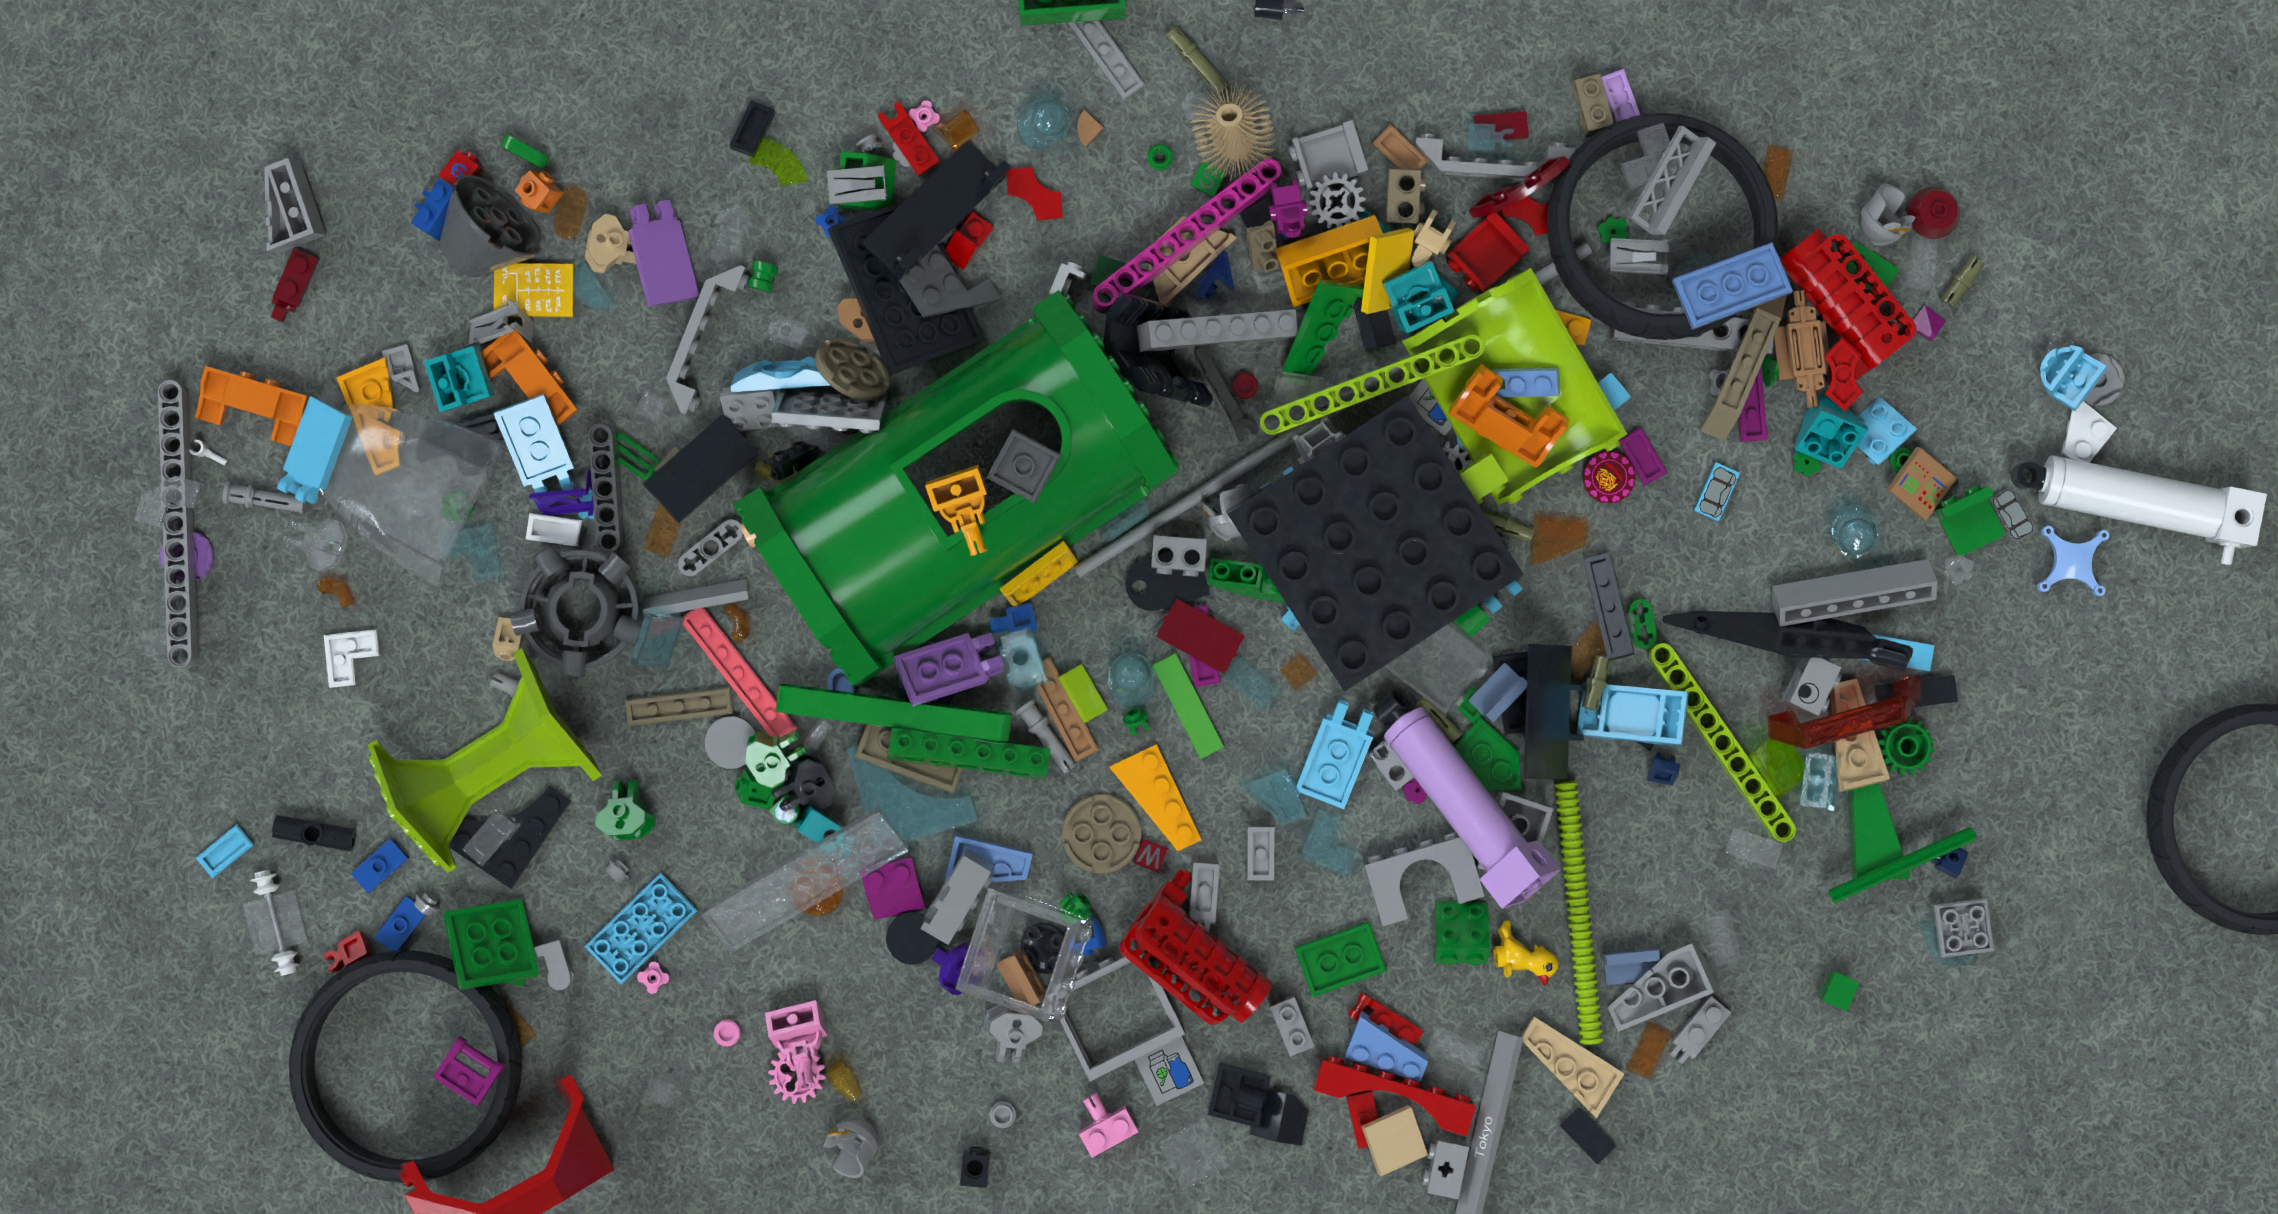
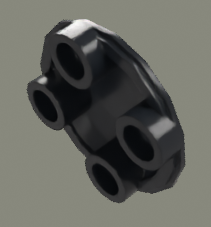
[1020,922,1070,974]

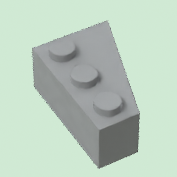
[921,849,994,945]

